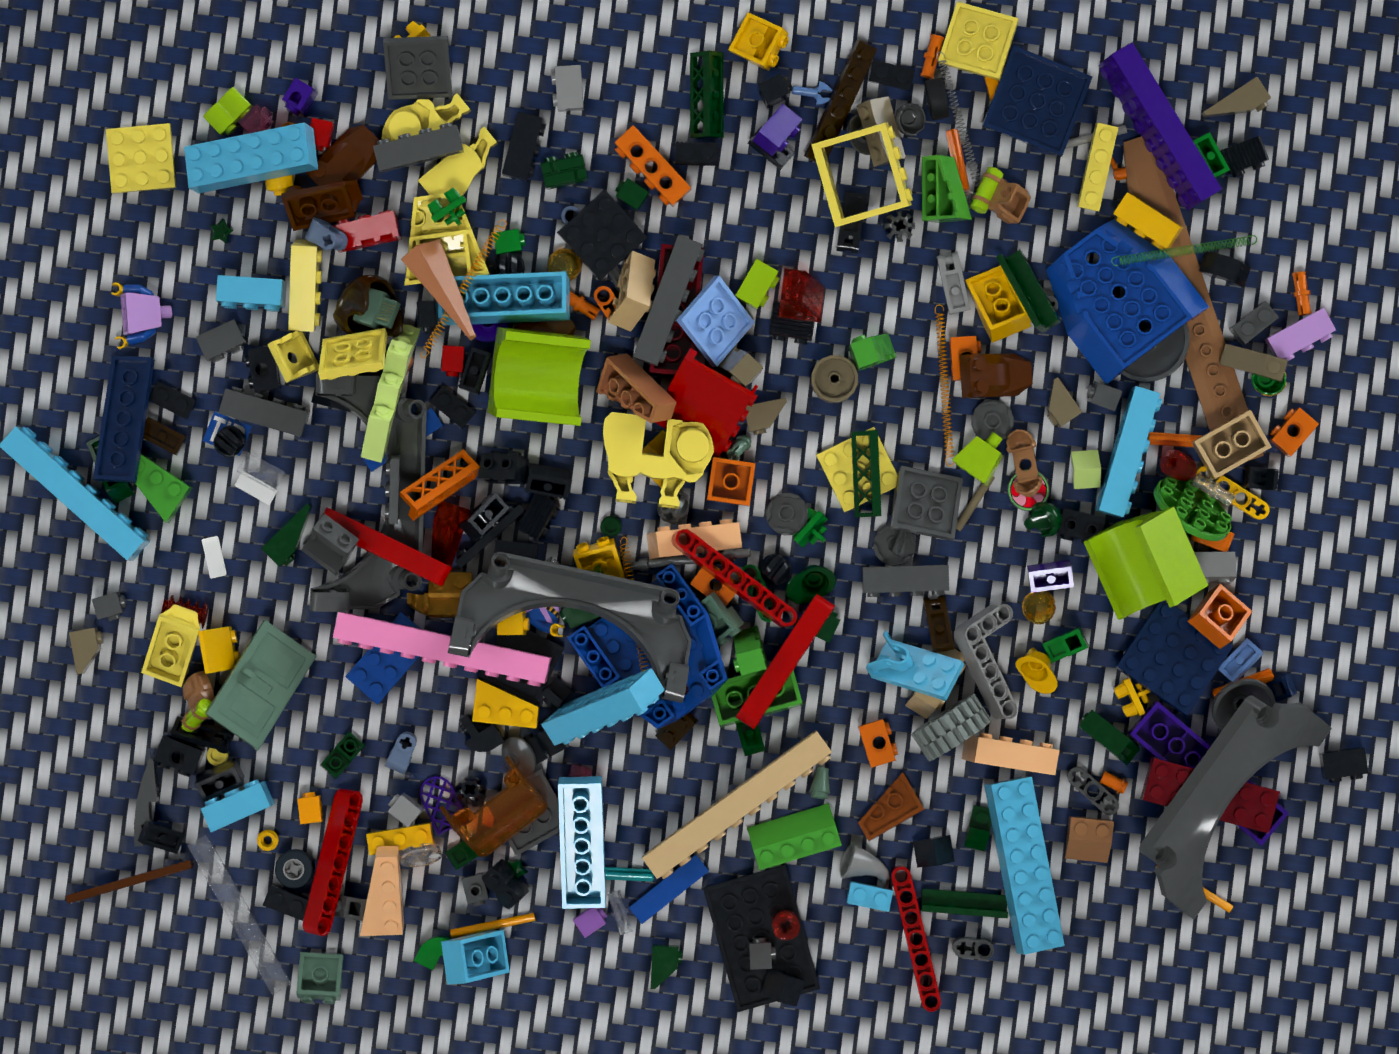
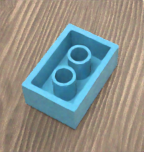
[216,275,287,312]
[201,779,275,832]
[441,930,510,985]

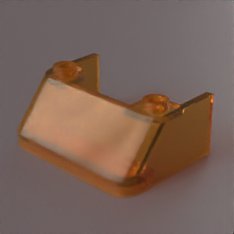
[440,755,547,857]

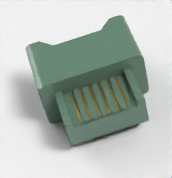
[353,287,401,329]

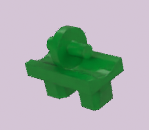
[428,188,467,226]
[792,508,828,548]

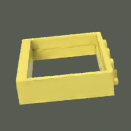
[811,122,913,227]

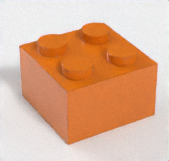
[707,457,756,506]
[1187,584,1253,649]

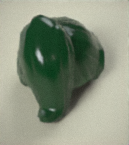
[1024,502,1062,537]

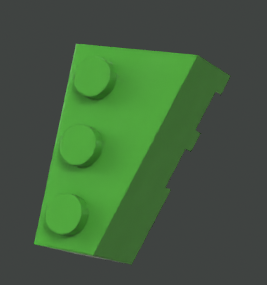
[922,155,972,223]
[848,334,897,372]
[135,453,193,523]
[733,626,769,676]

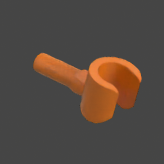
[1110,156,1127,181]

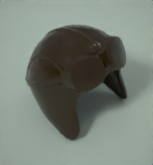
[333,275,403,337]

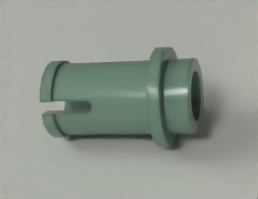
[727,435,751,460]

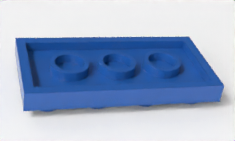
[345,612,421,705]

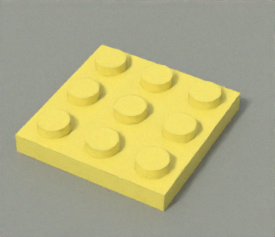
[938,1,1019,81]
[106,123,176,194]
[318,328,388,380]
[816,427,898,513]

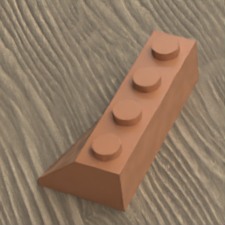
[596,353,676,423]

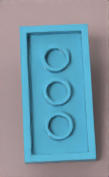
[866,631,964,701]

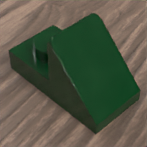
[736,722,766,756]
[964,805,992,852]

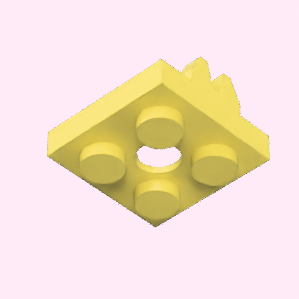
[267,330,319,383]

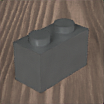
[1229,301,1279,346]
[196,319,248,363]

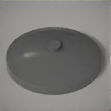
[1121,321,1190,382]

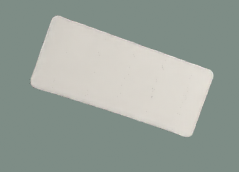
[235,471,277,505]
[202,536,226,579]

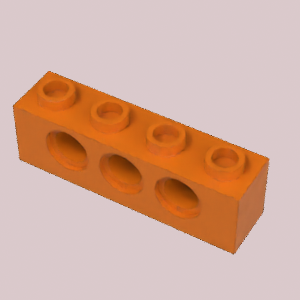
[614,125,691,207]

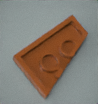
[858,772,924,842]

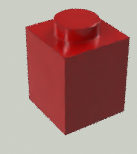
[310,118,335,152]
[441,345,466,377]

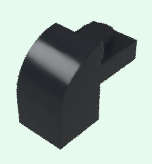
[1199,251,1251,287]
[459,714,505,752]

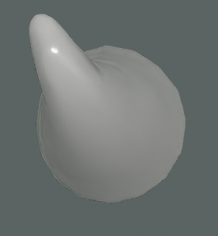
[840,844,890,887]

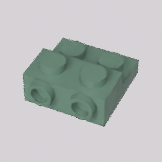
[700,592,744,647]
[296,952,344,1004]

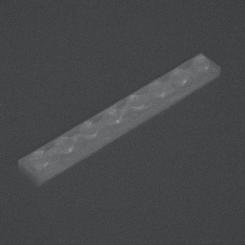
[187,835,292,995]

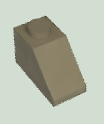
[1047,377,1082,428]
[746,398,787,435]
[69,627,104,675]

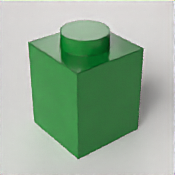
[493,229,526,256]

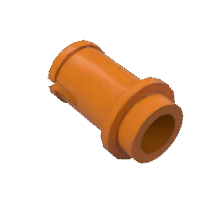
[1100,771,1128,794]

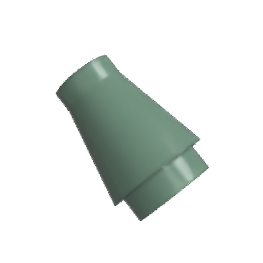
[809,767,830,799]

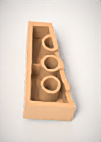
[647,519,742,559]
[961,733,1059,775]
[360,846,404,936]

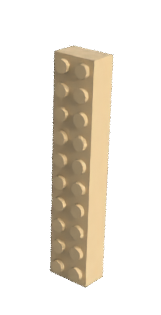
[642,730,832,879]

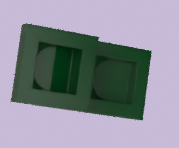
[444,828,494,870]

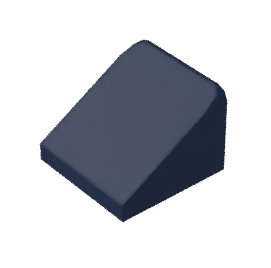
[1266,674,1297,702]

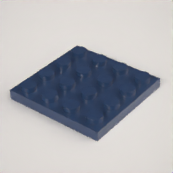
[982,45,1092,157]
[1115,600,1233,716]

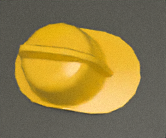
[1015,647,1058,694]

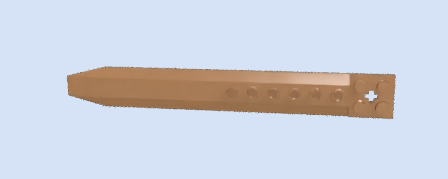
[1123,136,1264,461]

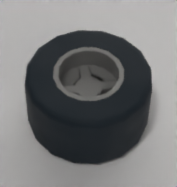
[275,849,315,889]

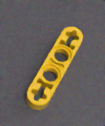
[1195,466,1270,520]

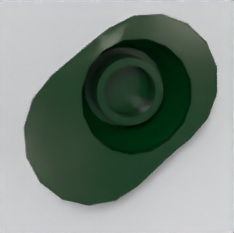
[786,565,836,604]

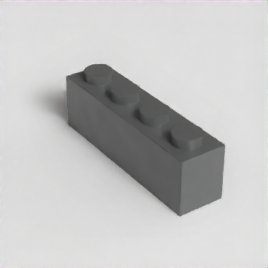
[373,123,464,173]
[219,386,310,437]
[862,565,949,597]

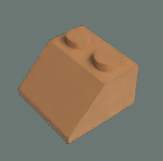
[1065,816,1114,863]

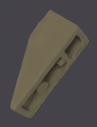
[1201,77,1271,118]
[1220,344,1288,382]

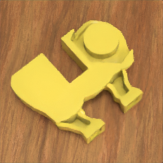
[382,93,498,196]
[603,412,714,509]

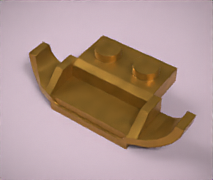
[407,572,472,618]

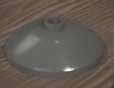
[1212,679,1276,731]

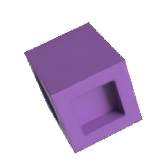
[573,908,608,938]

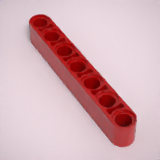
[322,507,452,587]
[672,529,797,627]
[736,594,835,729]
[303,789,363,936]
[891,865,941,1012]

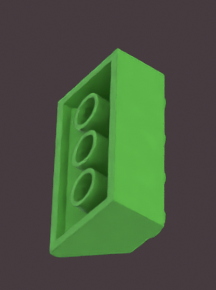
[712,669,803,728]
[747,803,842,871]

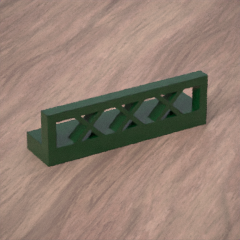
[690,50,724,139]
[996,249,1061,333]
[851,430,882,518]
[920,888,1008,918]

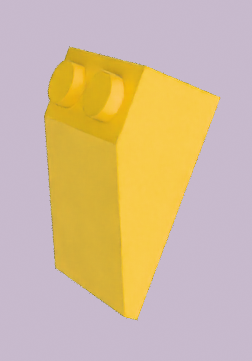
[965,265,1031,343]
[198,626,241,674]

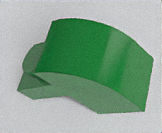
[1042,627,1089,663]
[414,936,449,970]

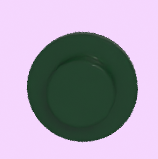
[600,516,622,537]

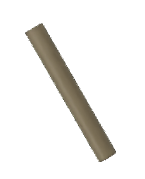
[956,477,995,532]

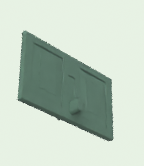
[205,620,317,751]

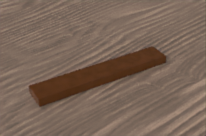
[65,859,194,904]

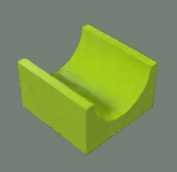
[487,327,591,426]
[1084,507,1209,620]

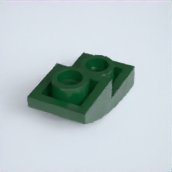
[320,732,365,779]

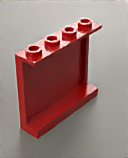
[655,348,758,458]

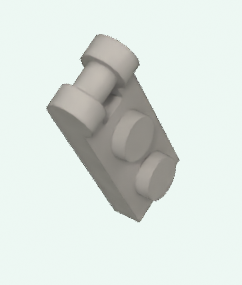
[936,252,970,315]

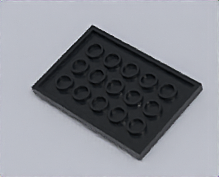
[703,864,820,1012]

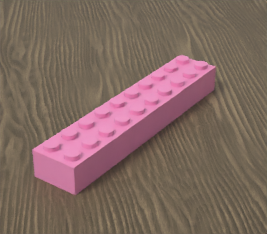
[333,612,552,687]

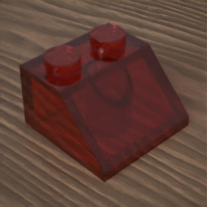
[778,268,825,323]

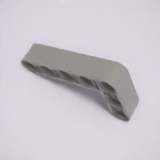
[954,604,1018,719]

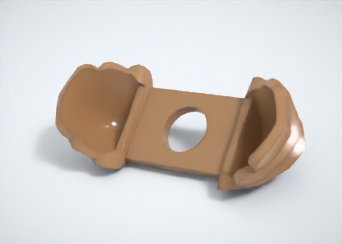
[1006,429,1043,497]

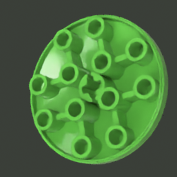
[1154,477,1232,541]

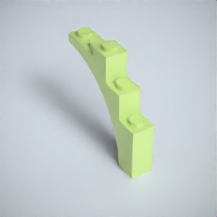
[361,324,420,463]

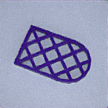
[420,776,469,835]

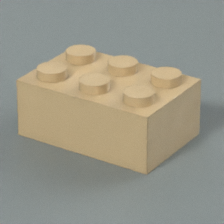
[1191,410,1272,480]

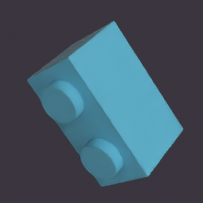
[846,880,893,912]

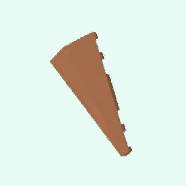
[401,239,476,341]

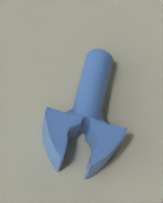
[791,81,833,106]

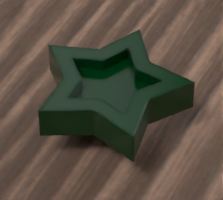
[210,218,234,243]
[506,859,528,878]

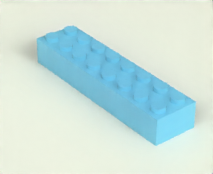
[0,426,150,561]
[984,776,1065,955]

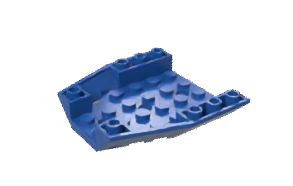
[1046,219,1209,385]
[567,564,728,729]

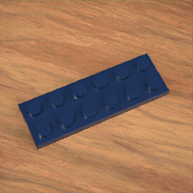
[93,356,155,483]

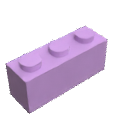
[1265,308,1336,361]

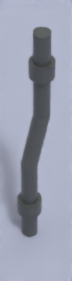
[624,548,751,572]

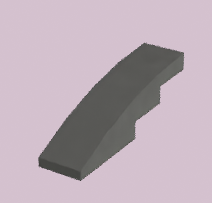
[134,758,160,847]

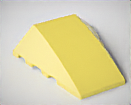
[404,193,489,286]

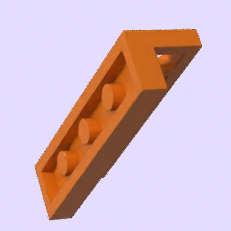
[399,449,480,521]

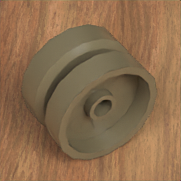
[811,355,858,403]

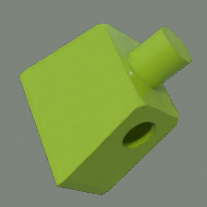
[952,432,1003,487]

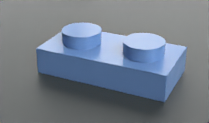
[1218,638,1264,682]

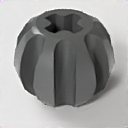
[883,210,915,242]
[657,494,689,524]

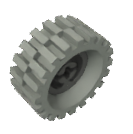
[911,693,992,762]

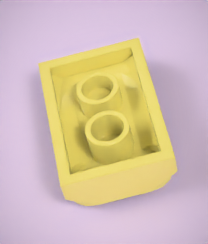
[141,604,200,687]

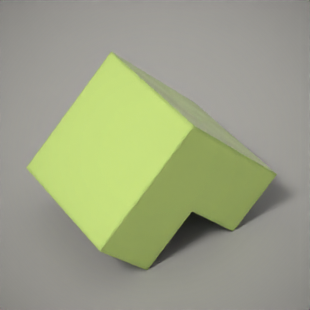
[1071,450,1101,489]

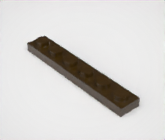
[804,40,877,162]

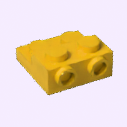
[728,12,789,71]
[573,536,625,578]

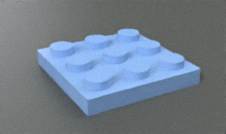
[676,276,755,367]

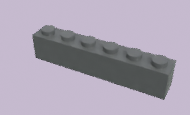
[633,235,705,367]

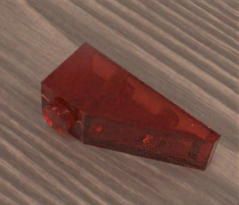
[431,501,470,567]

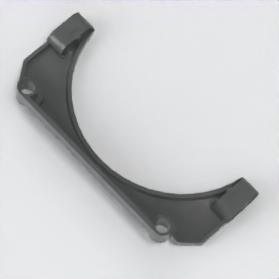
[310,374,427,612]
[448,552,692,703]
[1139,695,1332,919]

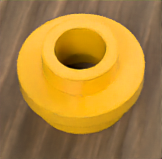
[257,829,279,851]

